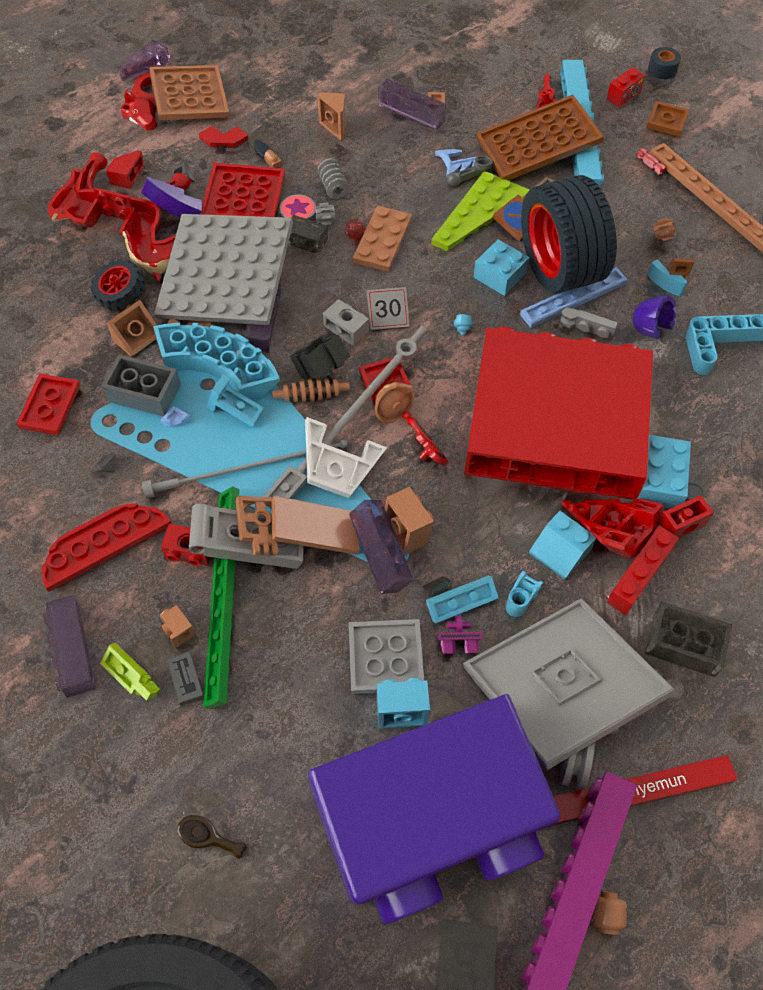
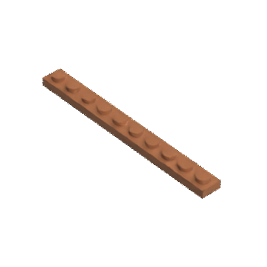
[650,143,763,253]

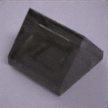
[423,576,453,598]

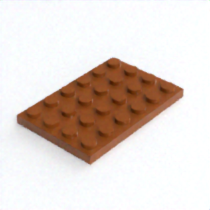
[476,95,604,180]

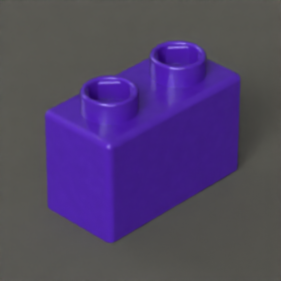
[308,694,560,925]

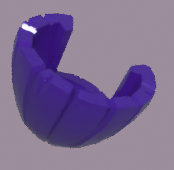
[633,296,676,339]

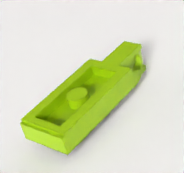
[100,643,160,701]

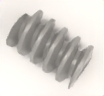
[318,158,349,200]

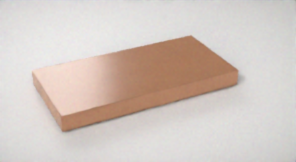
[272,496,360,555]

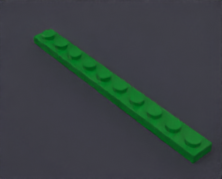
[203,486,240,709]

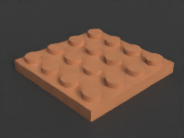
[149,65,229,120]

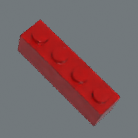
[606,526,679,615]

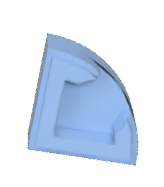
[160,406,191,427]

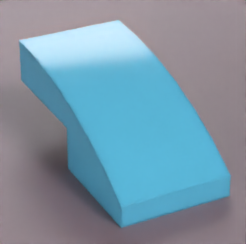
[647,260,688,297]

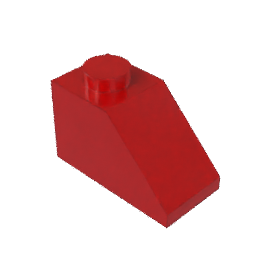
[106,150,145,189]

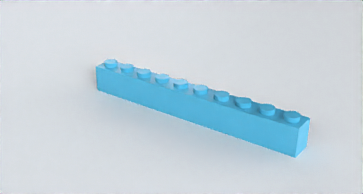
[560,60,604,187]

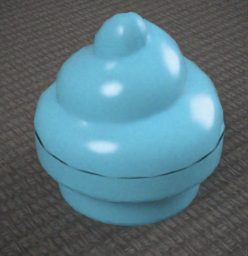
[454,314,474,336]

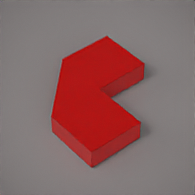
[199,125,249,148]

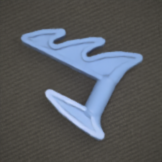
[435,149,478,177]

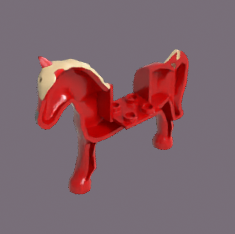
[48,152,191,282]

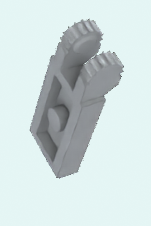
[560,307,617,340]

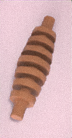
[272,379,350,402]

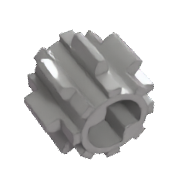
[315,202,336,226]

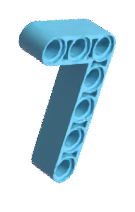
[685,314,763,375]

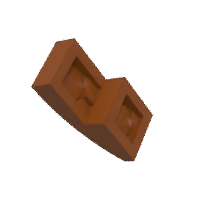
[667,258,694,279]

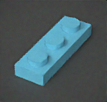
[426,575,498,623]

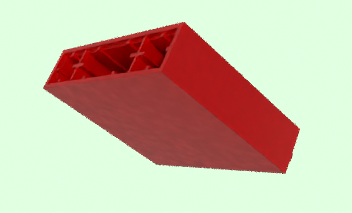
[464,327,653,500]

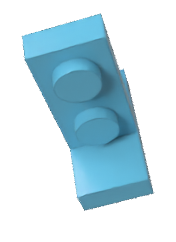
[206,374,264,427]

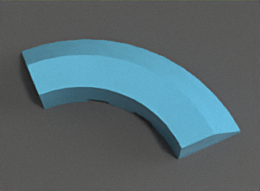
[153,323,280,401]

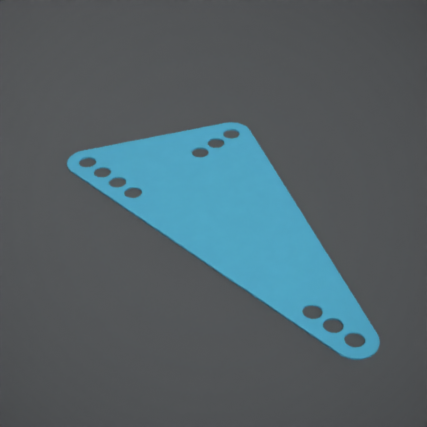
[91,370,409,570]

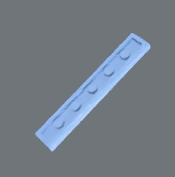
[520,267,628,328]

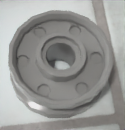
[560,742,595,790]

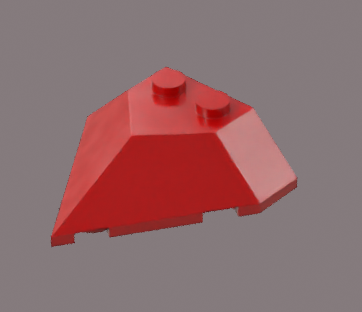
[562,498,664,558]

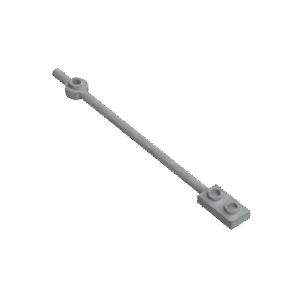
[263,326,427,499]

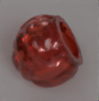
[345,219,366,240]

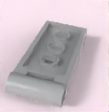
[189,504,303,569]

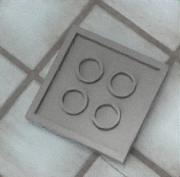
[349,619,424,694]

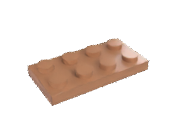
[353,206,412,272]

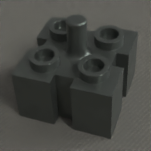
[289,335,350,383]

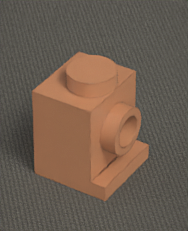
[160,605,196,648]

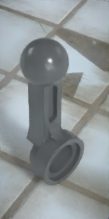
[447,155,493,187]

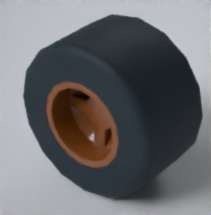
[648,47,681,79]

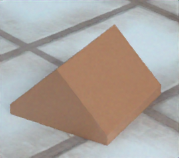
[318,92,346,141]
[107,300,158,357]

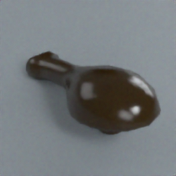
[177,815,247,859]

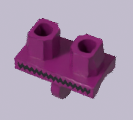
[437,615,482,654]

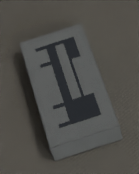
[166,652,204,706]

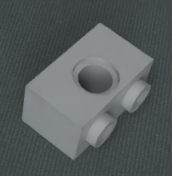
[323,299,369,346]

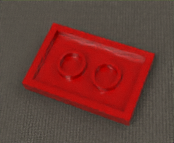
[16,373,81,436]

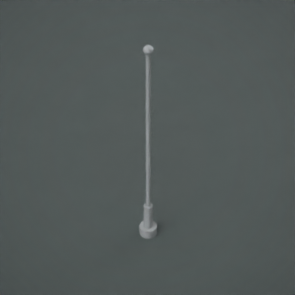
[142,440,347,499]

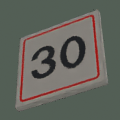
[367,287,410,330]

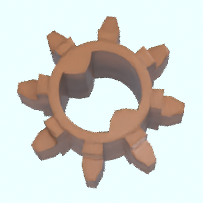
[653,217,677,242]

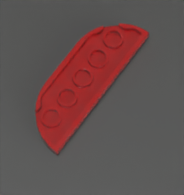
[42,503,172,592]

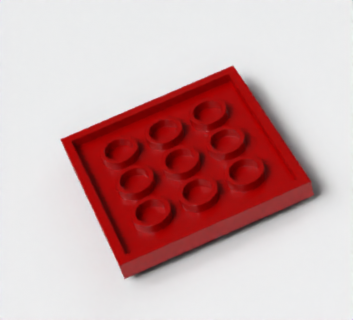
[200,163,285,217]

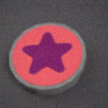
[279,194,316,225]

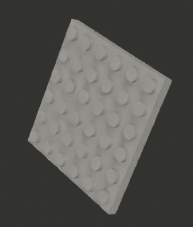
[154,214,293,325]

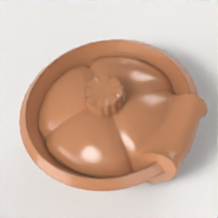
[375,382,414,423]

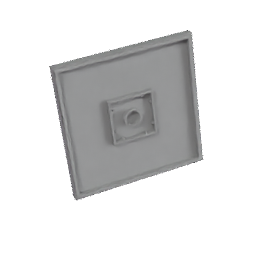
[463,598,674,770]

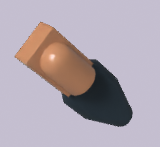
[254,140,282,168]

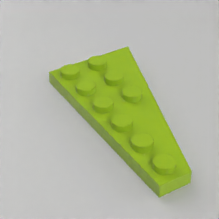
[431,171,529,251]

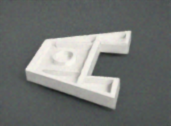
[305,417,387,498]

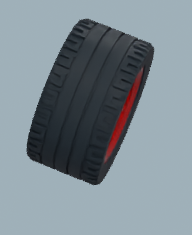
[521,175,617,293]

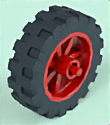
[90,259,145,310]

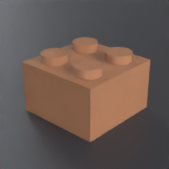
[382,487,434,555]

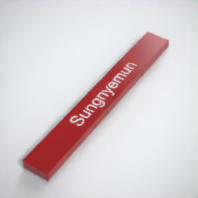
[550,755,738,826]

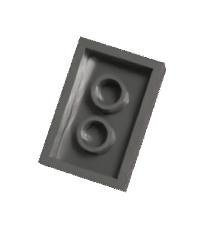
[101,354,181,416]

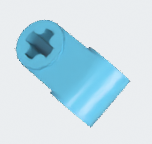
[505,571,544,617]

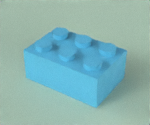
[638,435,691,508]

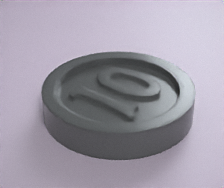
[686,482,705,501]

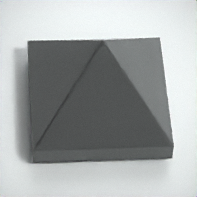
[92,452,116,472]

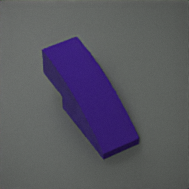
[141,177,202,218]

